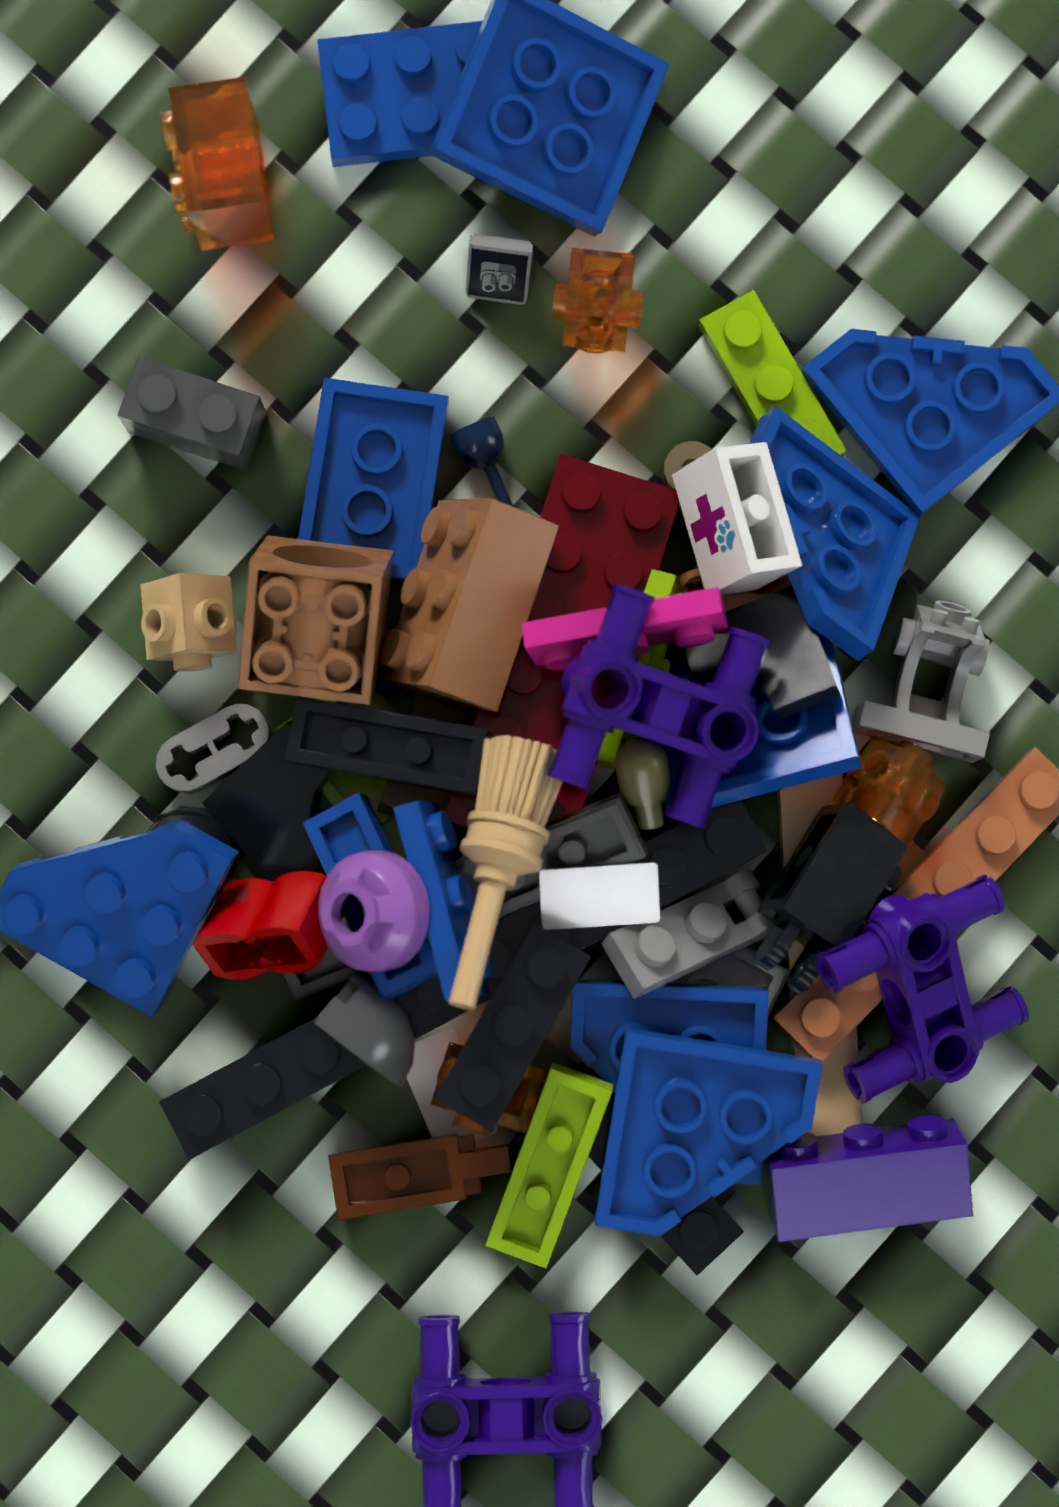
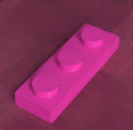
[521,587,729,671]

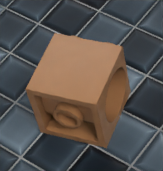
[238,535,394,705]

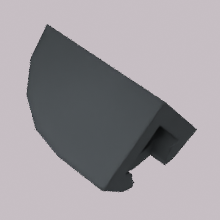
[314,970,415,1087]

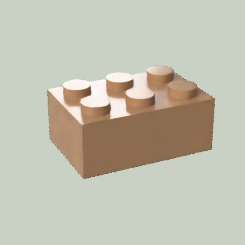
[379,498,559,712]

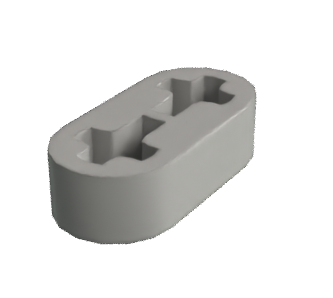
[156,704,272,794]

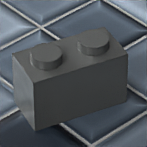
[117,356,267,472]

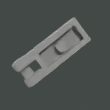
[601,868,773,999]

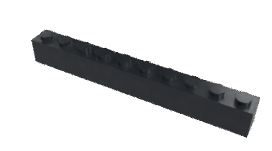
[159,800,768,1160]

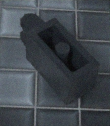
[754,801,909,995]

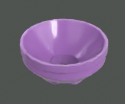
[318,850,430,972]

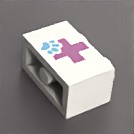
[672,442,802,595]

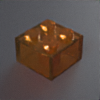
[161,77,275,251]

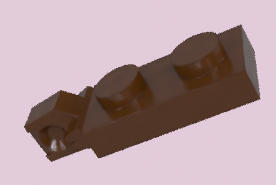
[328,1133,513,1220]

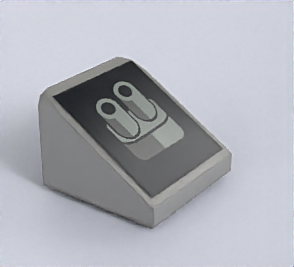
[466,234,533,305]

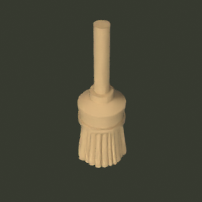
[448,735,563,1010]

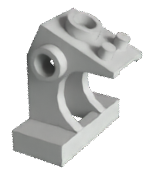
[852,601,990,763]

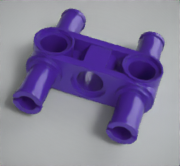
[547,583,771,829]
[815,874,1029,1104]
[410,1311,602,1507]

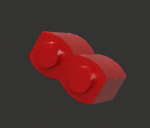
[192,871,344,980]

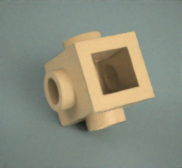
[140,573,237,672]

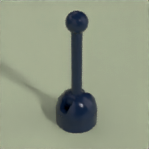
[449,416,513,506]

